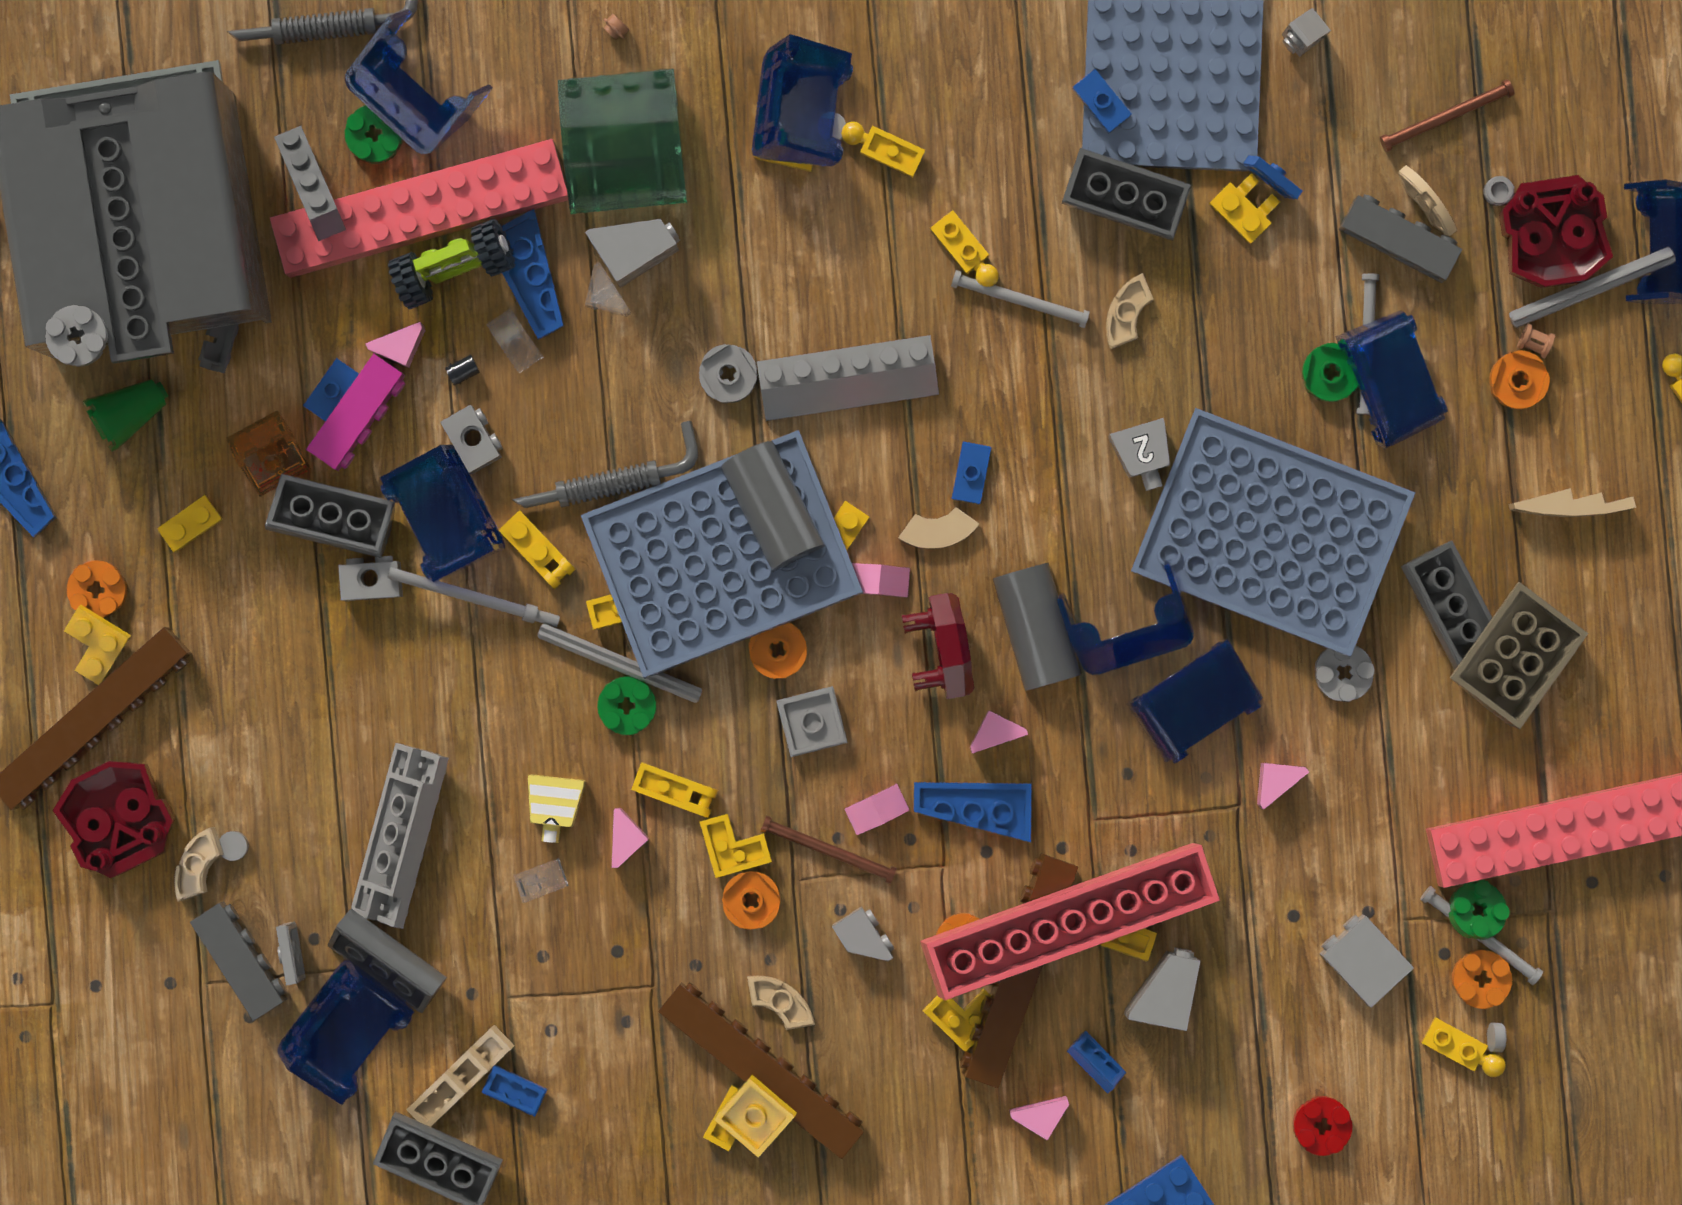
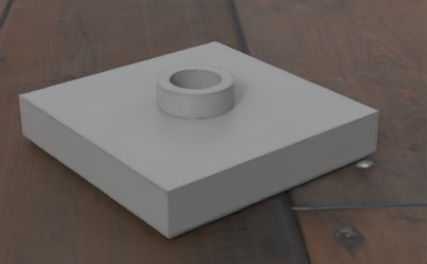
[776,686,848,757]
[276,921,306,986]

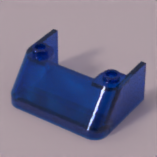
[345,9,493,154]
[1624,179,1682,304]
[1057,559,1194,675]

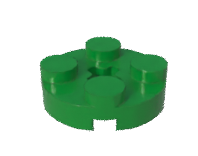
[345,104,404,164]
[1302,343,1361,402]
[597,677,656,735]
[1449,880,1510,940]

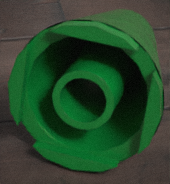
[82,379,169,452]

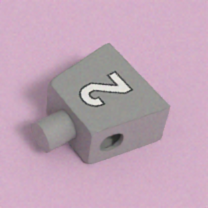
[1108,418,1170,491]

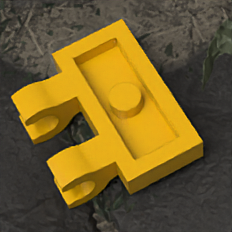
[1209,173,1280,244]

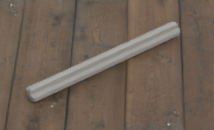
[1509,247,1676,328]
[538,624,702,703]

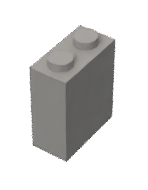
[1320,914,1414,1008]

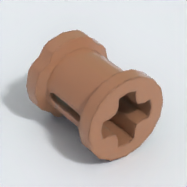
[1517,324,1555,359]

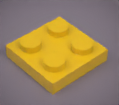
[713,1075,797,1158]

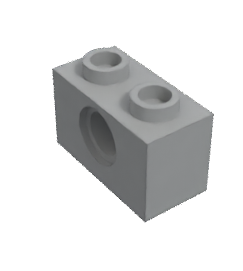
[440,405,503,474]
[339,556,403,601]

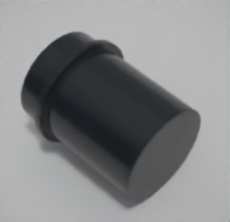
[445,355,480,386]

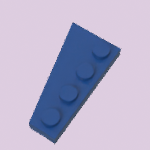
[502,209,564,340]
[0,418,56,537]
[914,782,1031,842]

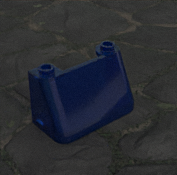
[752,34,853,167]
[1335,310,1448,449]
[379,444,505,582]
[1126,639,1264,764]
[277,960,414,1105]

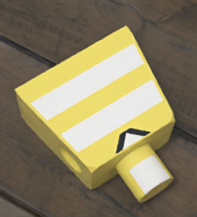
[528,774,586,843]

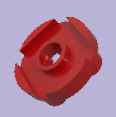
[1293,1096,1353,1156]

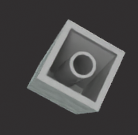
[585,219,680,288]
[1124,947,1200,1031]

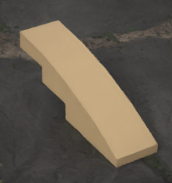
[1508,488,1636,517]
[407,1025,514,1127]

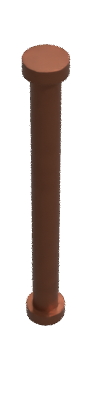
[1379,79,1515,152]
[760,816,897,884]

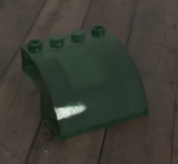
[558,69,687,214]

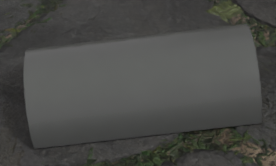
[1061,148,1191,241]
[721,441,825,572]
[265,474,395,558]
[1401,540,1492,671]
[993,562,1081,691]
[328,909,447,1013]
[373,1111,503,1205]

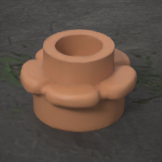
[604,14,630,40]

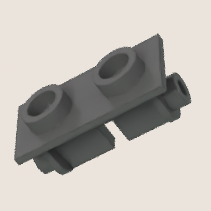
[198,324,239,373]

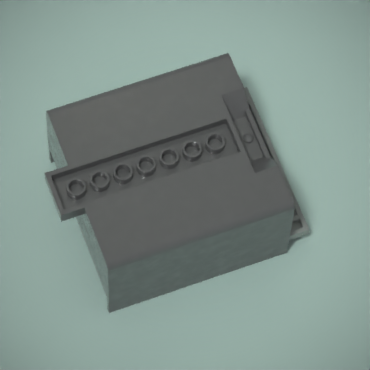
[0,60,272,363]

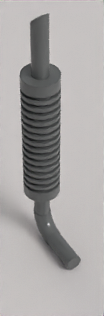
[227,0,418,45]
[512,421,698,508]

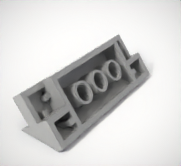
[757,335,939,421]
[351,743,449,929]

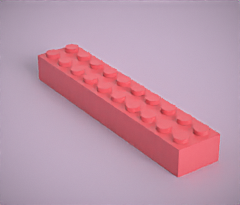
[270,139,571,278]
[1426,773,1682,888]
[920,843,1220,1000]

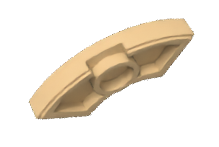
[1399,165,1457,236]
[1106,273,1154,350]
[898,507,979,549]
[175,827,224,902]
[747,976,815,1030]

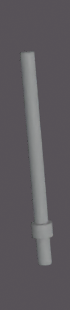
[387,567,560,627]

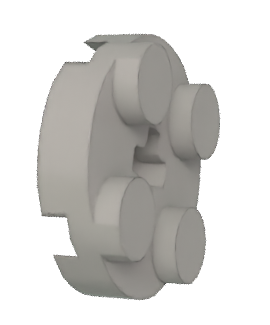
[45,305,108,367]
[699,344,757,403]
[1315,645,1375,702]

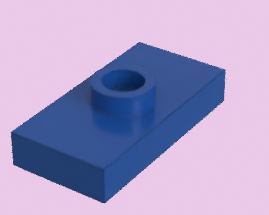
[1072,69,1132,134]
[1243,155,1303,199]
[303,358,359,421]
[951,441,991,504]
[1067,1031,1126,1094]
[482,1065,548,1117]

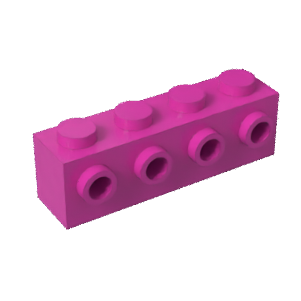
[306,353,406,471]

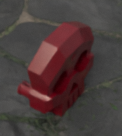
[1499,175,1613,288]
[901,593,975,699]
[52,761,176,878]

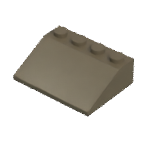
[1450,582,1589,729]

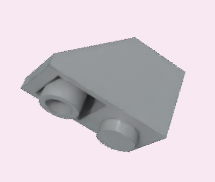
[1282,8,1331,57]
[832,906,895,961]

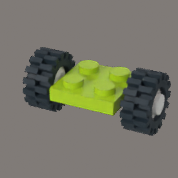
[388,219,515,310]

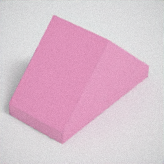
[365,322,425,368]
[852,563,910,597]
[970,711,1028,753]
[1257,763,1309,809]
[845,784,909,835]
[612,808,649,868]
[1009,1096,1069,1140]

